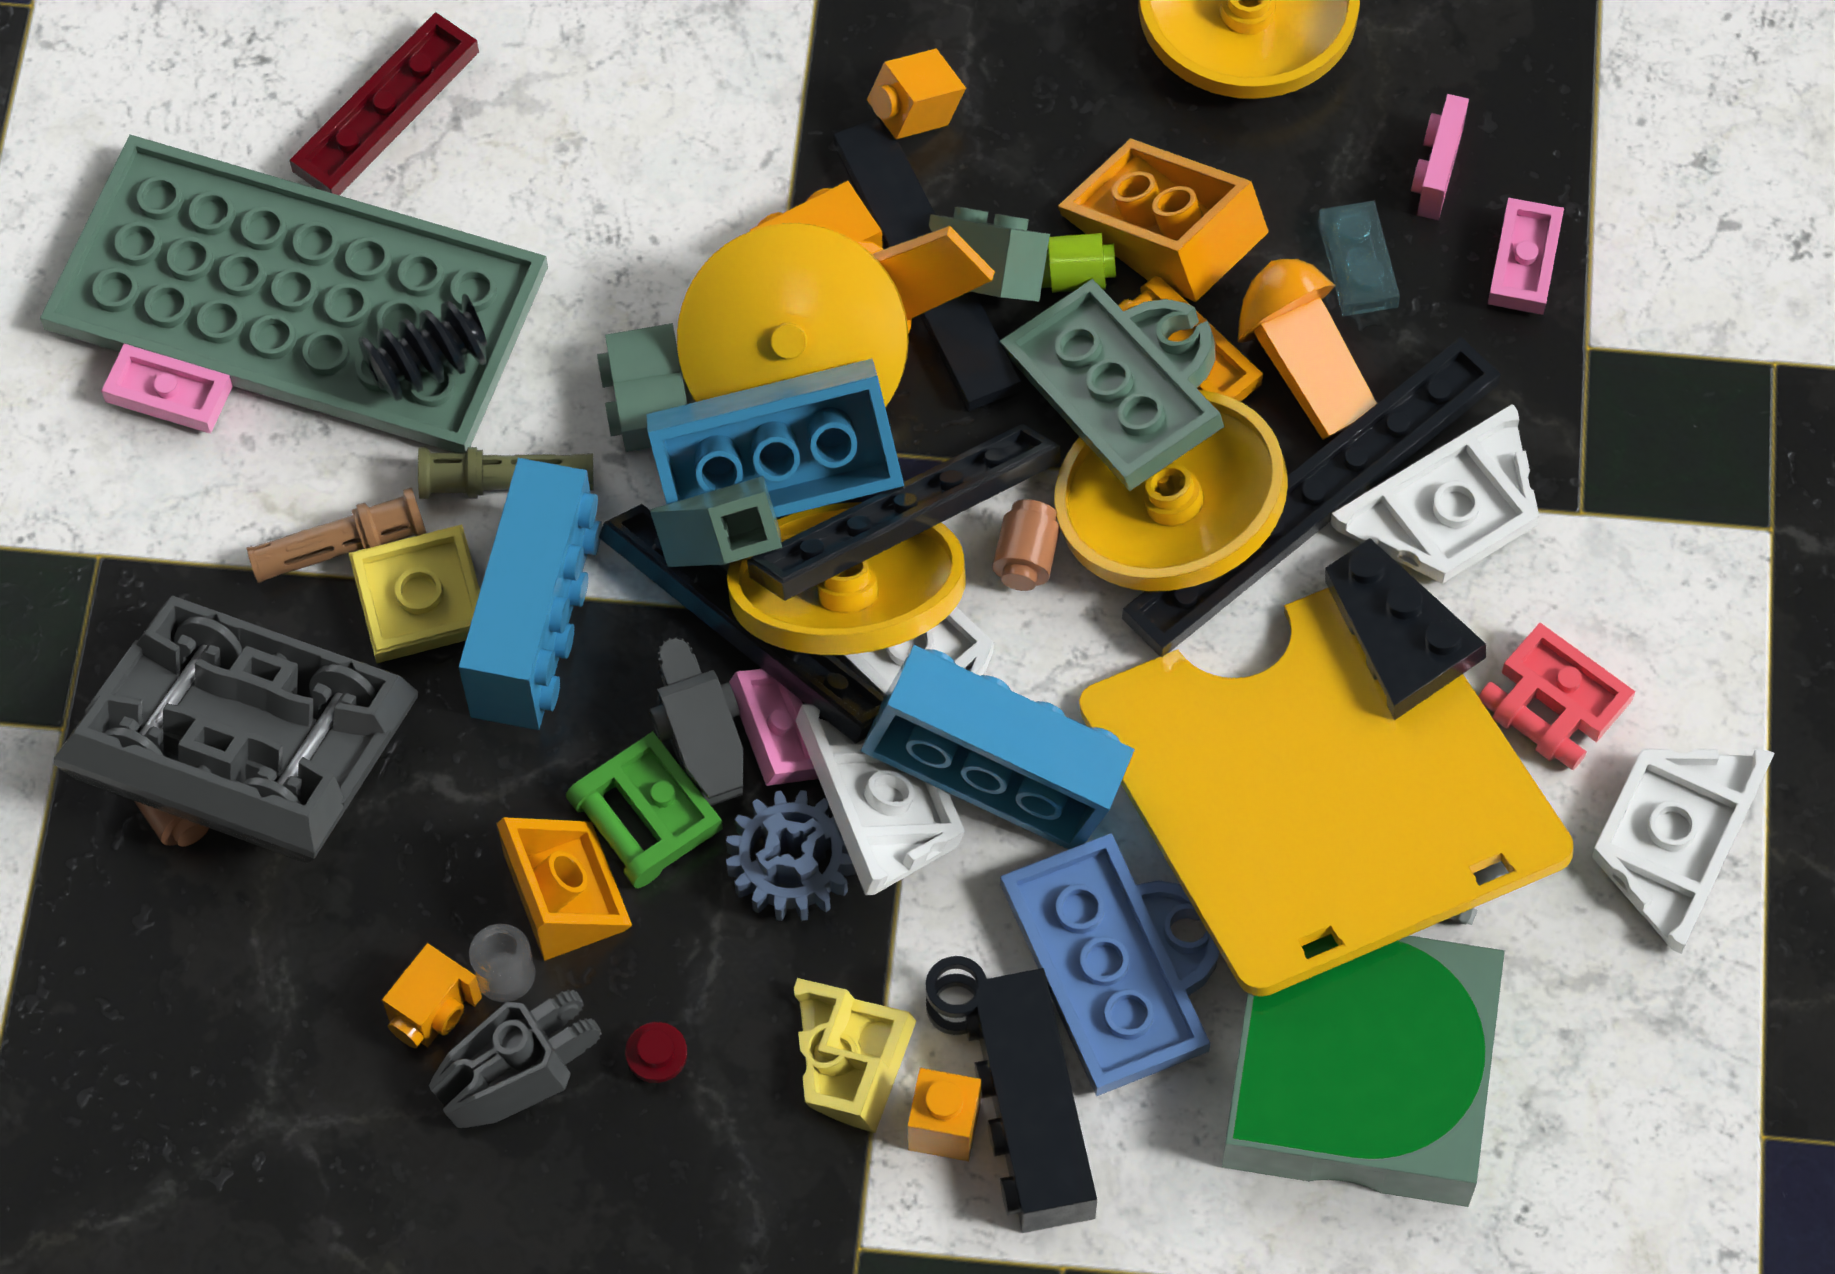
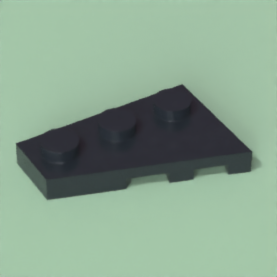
[1325,538,1486,720]

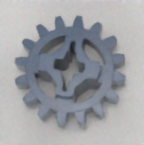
[726,790,856,921]

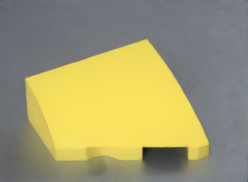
[794,978,916,1133]

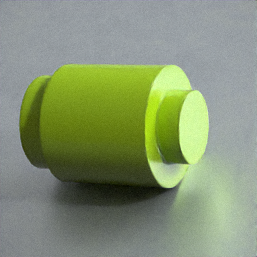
[1041,233,1116,293]

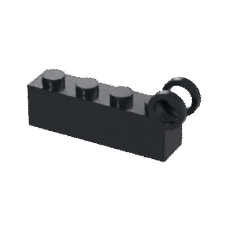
[926,956,1097,1233]

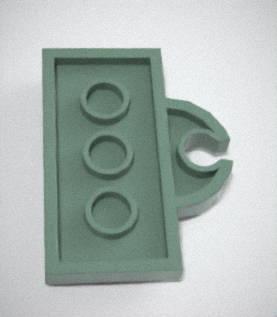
[1000,279,1224,491]

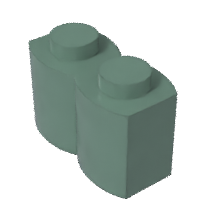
[597,323,687,452]

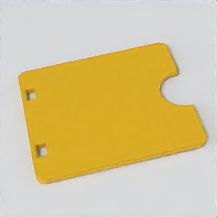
[1079,588,1573,996]

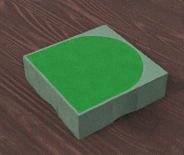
[1221,934,1505,1207]

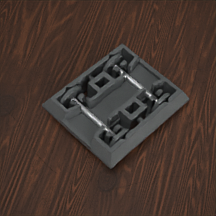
[54,596,418,863]

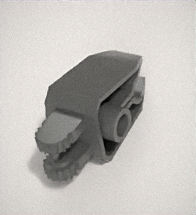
[649,637,743,806]
[429,989,602,1128]

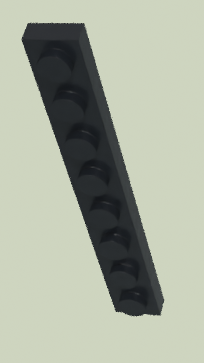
[1122,337,1501,657]

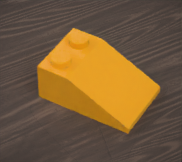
[1058,138,1269,302]

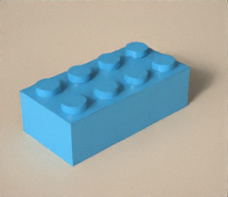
[646,358,904,518]
[459,458,602,730]
[860,645,1135,850]

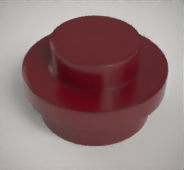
[625,1022,687,1083]

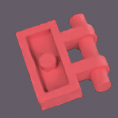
[1478,623,1635,770]

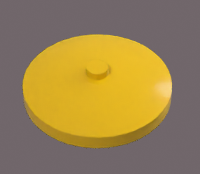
[1138,0,1360,99]
[677,223,909,408]
[1054,390,1288,591]
[727,502,966,655]

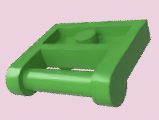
[566,732,723,888]

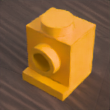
[382,943,482,1048]

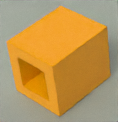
[867,48,966,139]
[907,1068,981,1162]

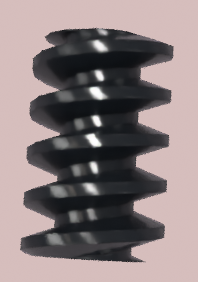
[358,294,487,401]

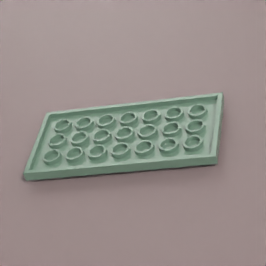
[40,134,548,453]

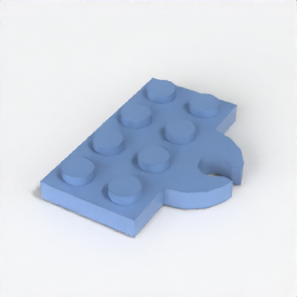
[1000,833,1219,1097]

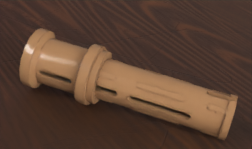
[246,487,427,583]

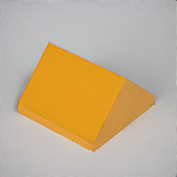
[496,817,632,961]

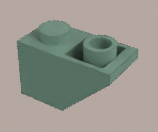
[929,207,1050,302]
[650,476,782,567]

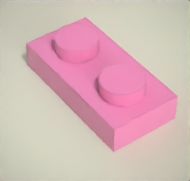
[1411,94,1469,221]
[1487,198,1564,315]
[101,344,233,434]
[729,669,818,786]

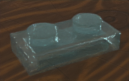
[1318,201,1400,316]

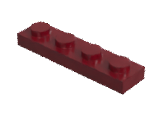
[289,12,479,195]

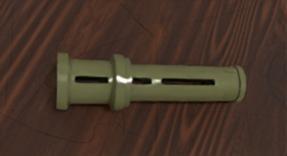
[418,447,594,499]

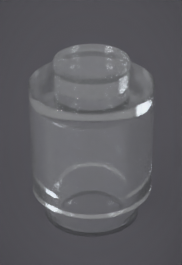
[469,924,536,1002]

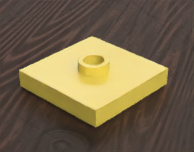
[349,525,480,663]

